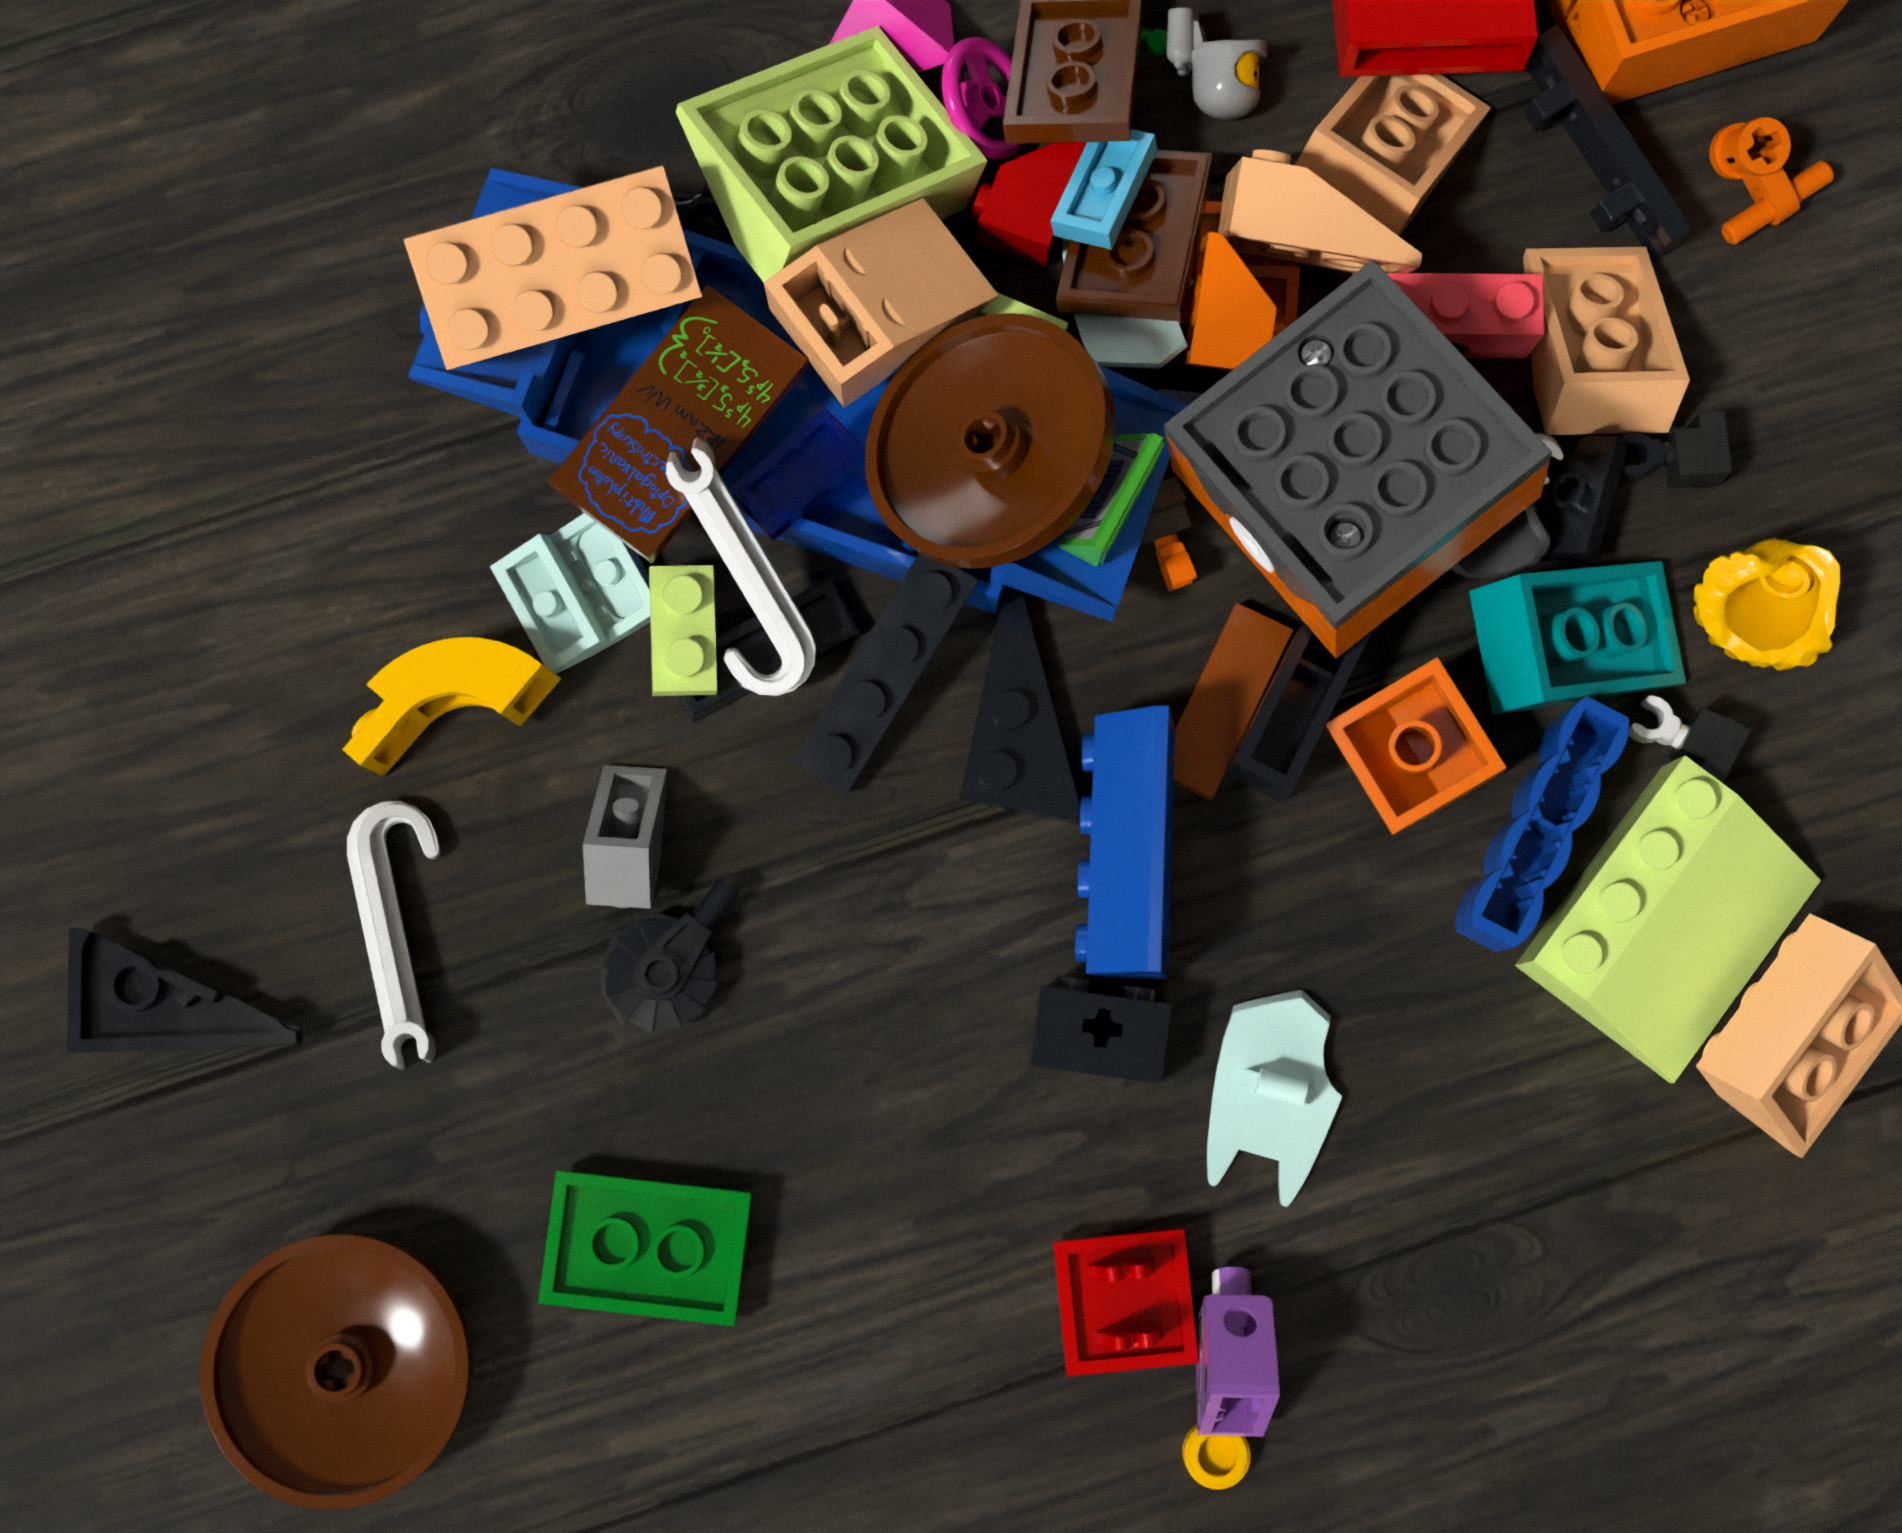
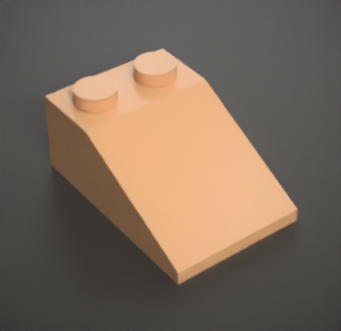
[1295,74,1491,236]
[1217,150,1422,273]
[1523,246,1690,435]

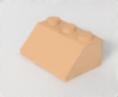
[1696,914,1902,1158]

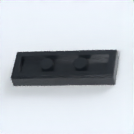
[679,578,860,723]

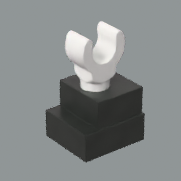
[1628,695,1751,783]

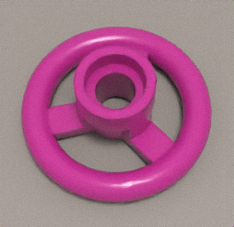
[942,37,1025,160]

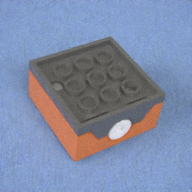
[1163,260,1552,658]

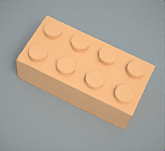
[403,165,702,370]

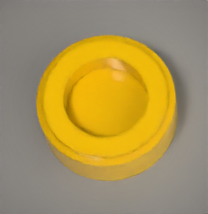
[1182,1424,1251,1490]

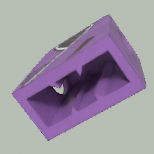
[1196,1266,1280,1437]

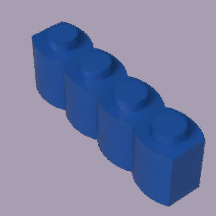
[1455,696,1629,953]

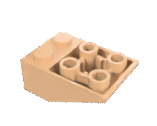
[763,198,999,408]

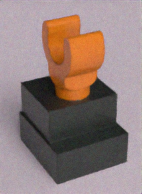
[1137,476,1197,592]

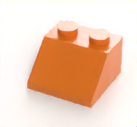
[1182,232,1285,371]
[1325,657,1507,835]

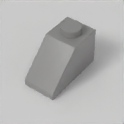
[583,765,667,909]

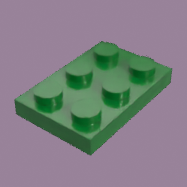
[538,1170,753,1327]

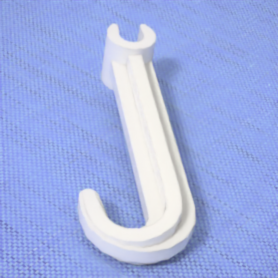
[666,438,816,696]
[347,801,441,1070]

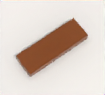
[1174,602,1293,801]

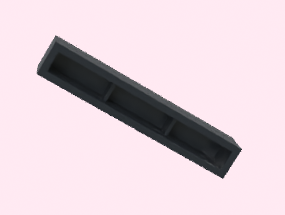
[1225,619,1373,802]

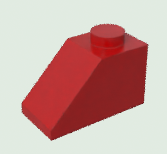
[971,142,1087,268]

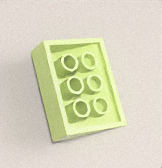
[676,26,988,282]
[1515,756,1821,1083]

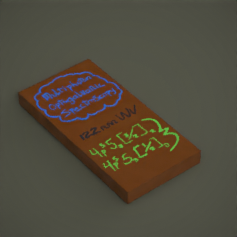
[548,284,809,564]

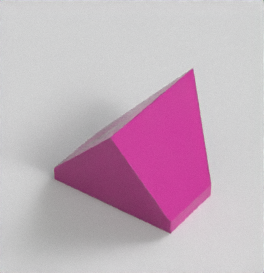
[829,0,954,73]

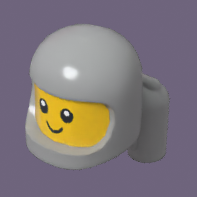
[1166,8,1267,120]

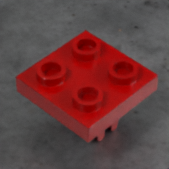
[1052,1228,1199,1377]

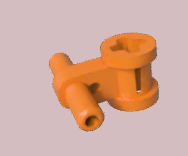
[1709,117,1834,245]

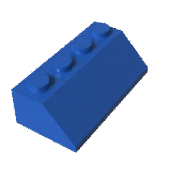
[1075,706,1176,980]

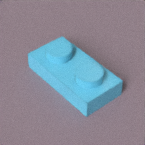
[1050,129,1157,250]

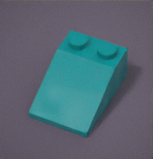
[1469,561,1686,715]

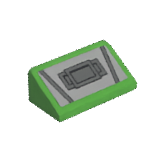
[1058,433,1165,567]

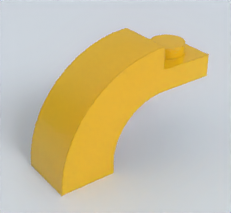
[342,637,561,777]

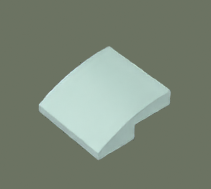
[490,513,650,674]

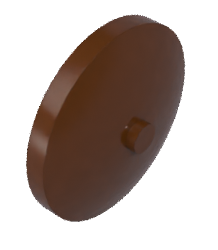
[865,313,1116,569]
[200,1233,474,1510]

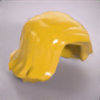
[1694,538,1841,671]

